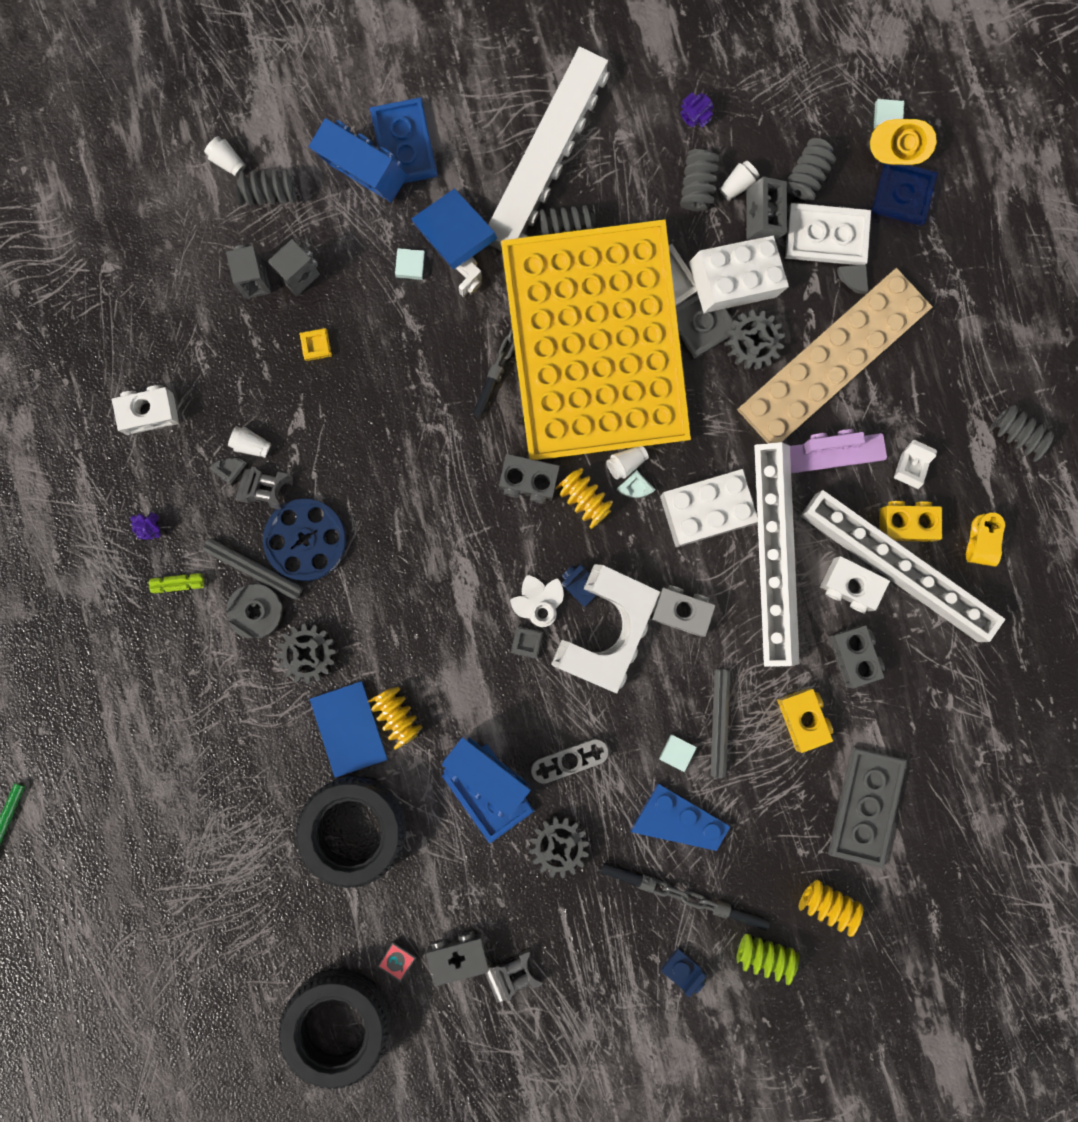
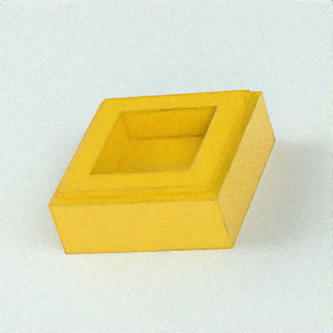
[300,328,332,361]

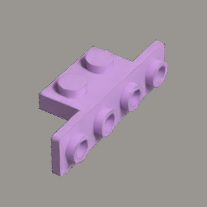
[790,429,887,474]

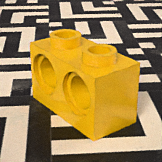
[879,501,942,542]

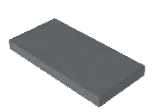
[828,747,907,869]

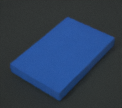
[369,97,438,183]
[412,188,498,270]
[310,681,388,778]
[442,743,535,844]

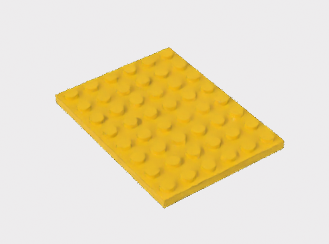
[501,220,691,460]

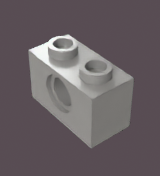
[650,585,715,637]

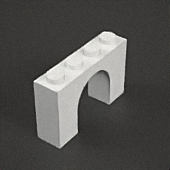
[551,564,660,693]

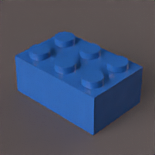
[308,118,408,203]
[441,734,531,818]

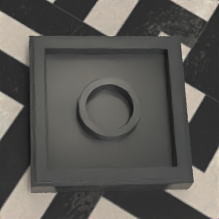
[676,294,733,360]

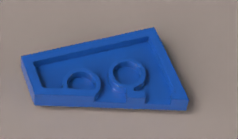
[630,783,730,851]

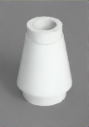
[204,136,246,177]
[719,160,760,201]
[228,426,271,458]
[607,446,649,479]

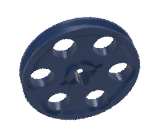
[263,499,346,581]

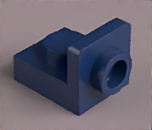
[562,564,596,607]
[660,947,707,997]

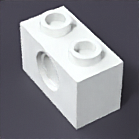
[112,385,179,435]
[820,556,890,613]

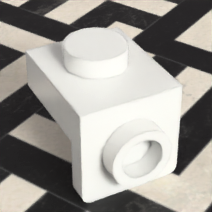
[455,257,482,297]
[894,440,937,489]

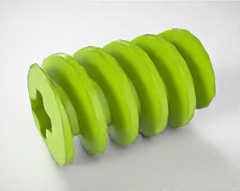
[736,934,800,985]

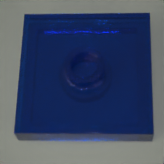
[871,163,938,226]

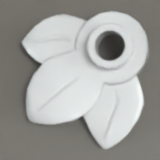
[510,575,564,627]

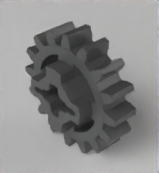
[725,310,785,370]
[276,624,337,684]
[529,816,589,878]

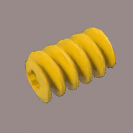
[555,468,613,529]
[368,687,422,750]
[799,880,863,937]

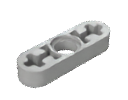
[531,739,608,784]

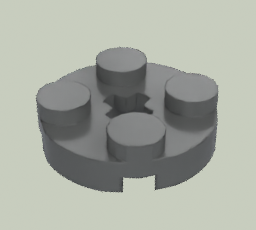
[227,584,284,638]

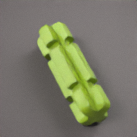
[149,573,204,593]

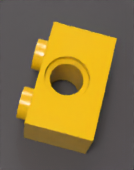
[777,688,834,753]

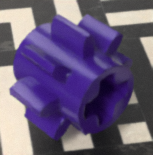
[680,92,714,128]

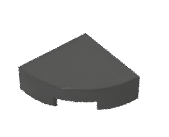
[837,265,868,294]
[209,458,249,486]

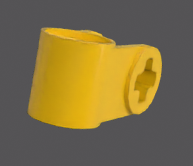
[966,513,1005,567]

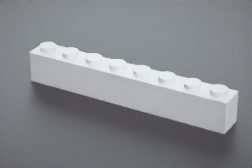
[488,46,610,251]
[755,442,800,666]
[800,490,1005,642]

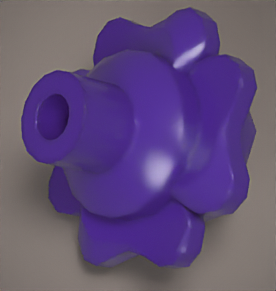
[130,512,161,540]

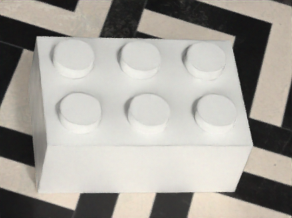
[689,235,789,313]
[660,469,758,547]

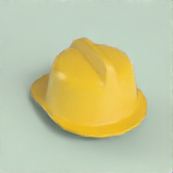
[870,119,936,165]

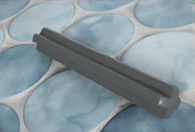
[203,538,303,600]
[710,669,730,778]

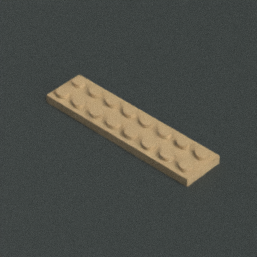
[737,268,932,444]

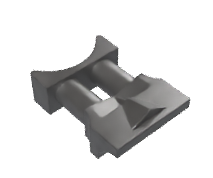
[235,467,291,510]
[485,949,542,1003]

